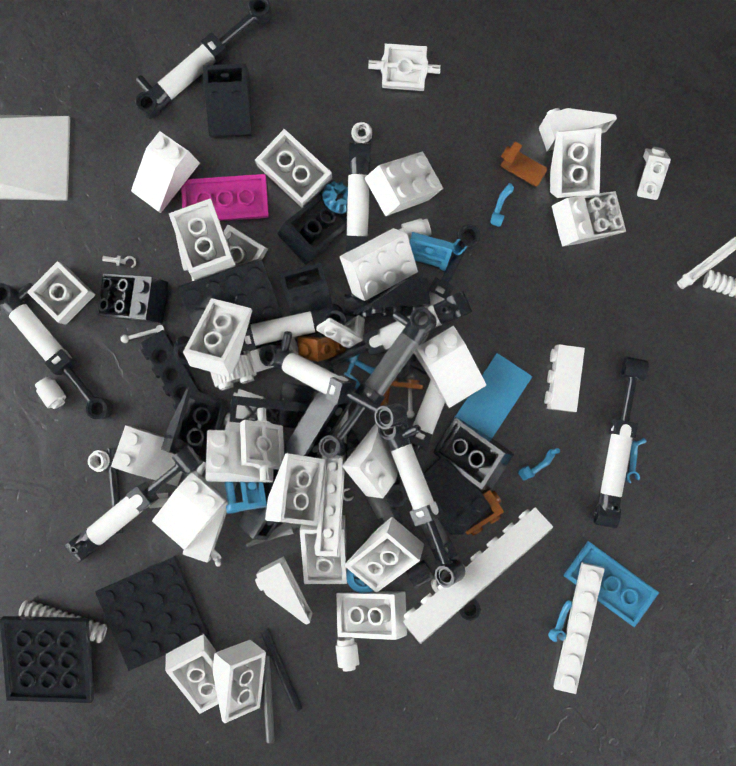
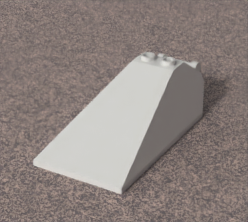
[0,115,70,201]

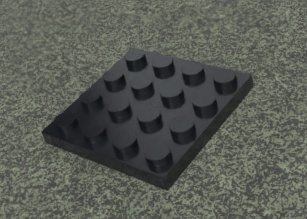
[178,258,283,355]
[95,556,209,671]
[0,616,94,703]

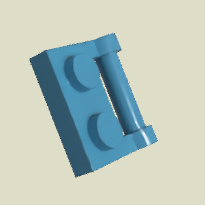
[409,232,454,271]
[224,482,267,514]

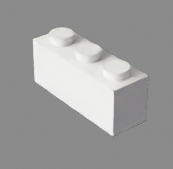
[545,345,585,412]

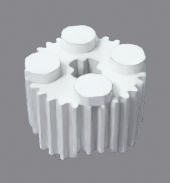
[211,351,257,391]

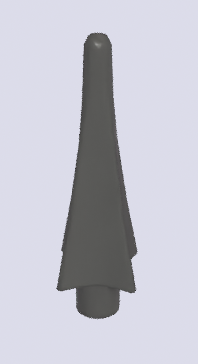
[246,522,301,547]

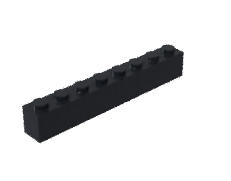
[238,391,353,541]

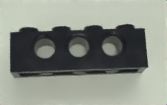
[141,330,203,411]

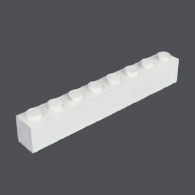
[183,389,266,562]
[403,507,553,644]

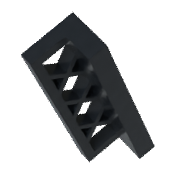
[229,396,310,428]

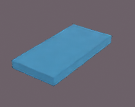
[450,353,533,438]
[563,541,659,628]

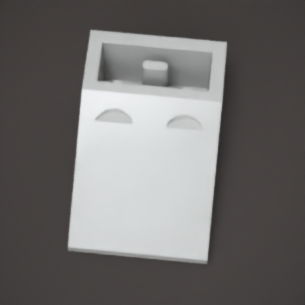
[552,191,626,247]

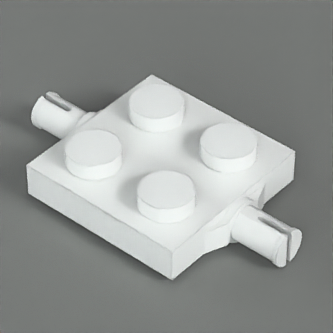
[368,44,441,91]
[240,408,284,482]

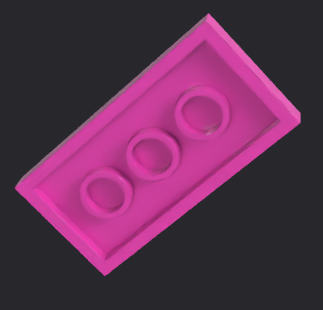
[181,174,269,221]

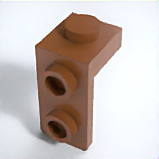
[501,142,547,187]
[298,336,346,362]
[380,378,424,406]
[465,490,504,536]

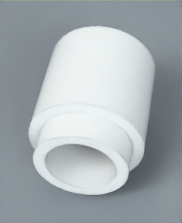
[399,218,431,242]
[35,376,66,409]
[336,637,359,671]

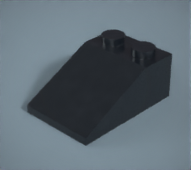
[277,192,347,265]
[161,389,228,462]
[433,417,514,490]
[423,457,491,535]

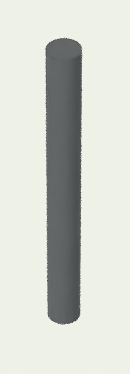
[263,654,275,743]

